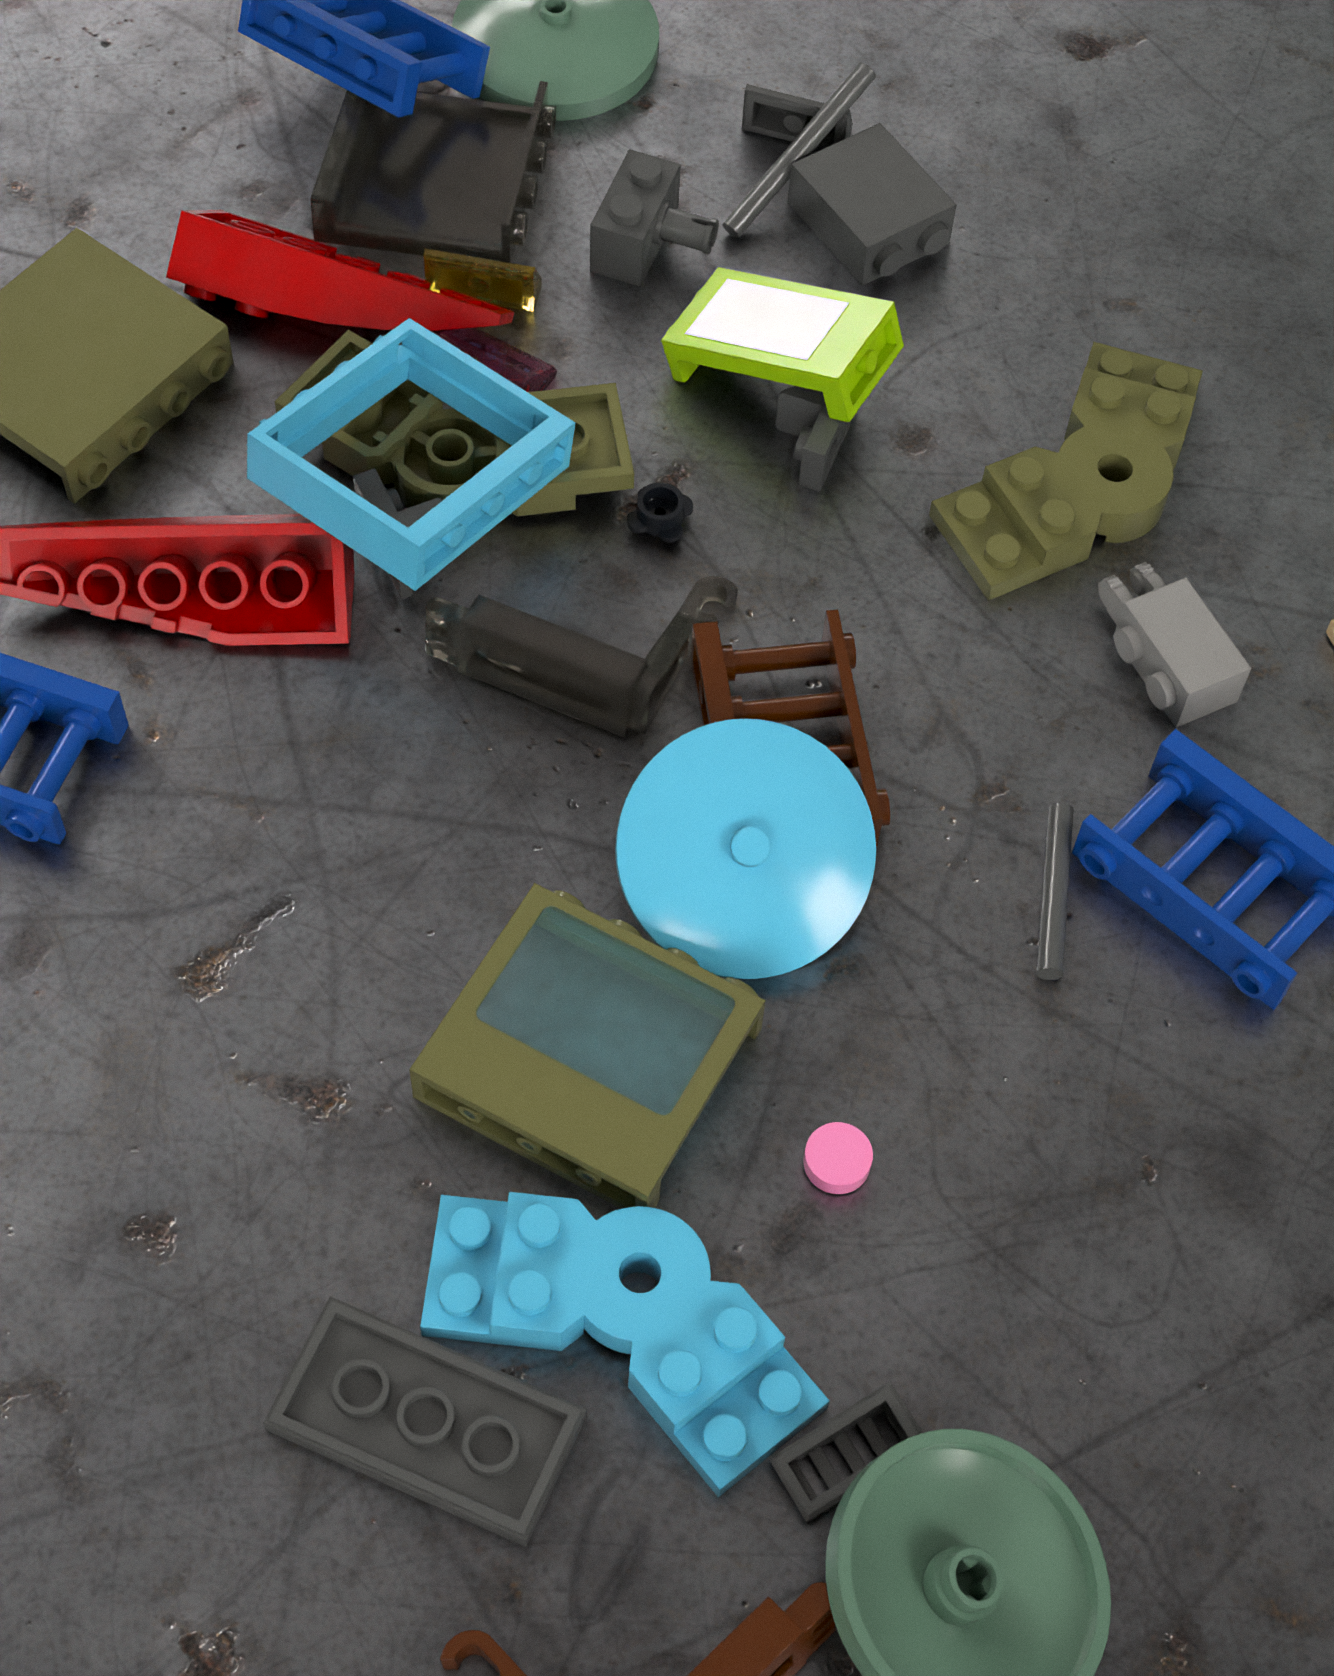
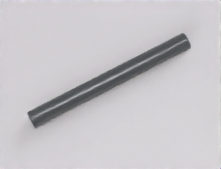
[722,62,876,239]

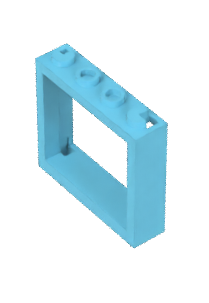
[247,318,576,591]

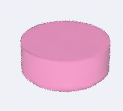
[803,1122,873,1194]

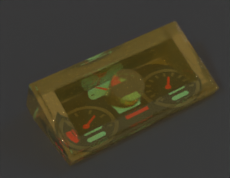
[423,248,542,312]

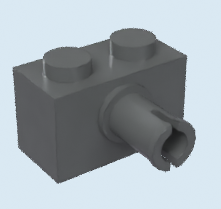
[590,149,719,287]

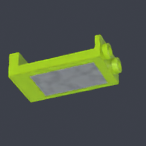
[661,267,904,422]

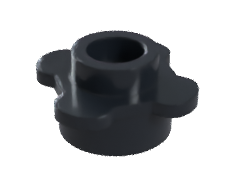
[627,482,693,543]

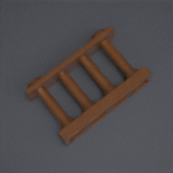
[691,609,890,850]

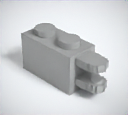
[1098,562,1251,728]

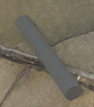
[1037,802,1074,980]

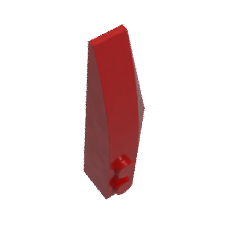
[166,209,515,331]
[0,514,355,646]

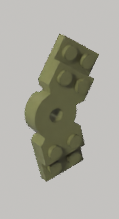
[275,329,634,516]
[929,342,1203,601]

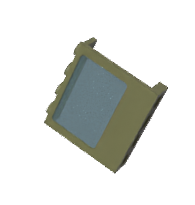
[409,883,766,1209]

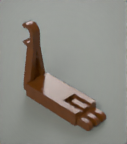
[440,1582,836,1676]

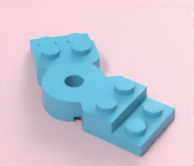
[420,1192,830,1498]

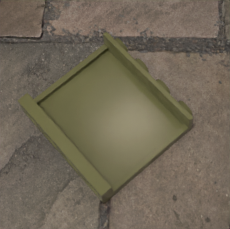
[0,227,234,504]

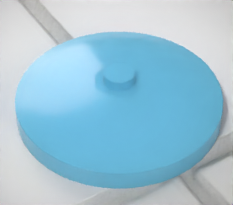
[615,719,876,979]

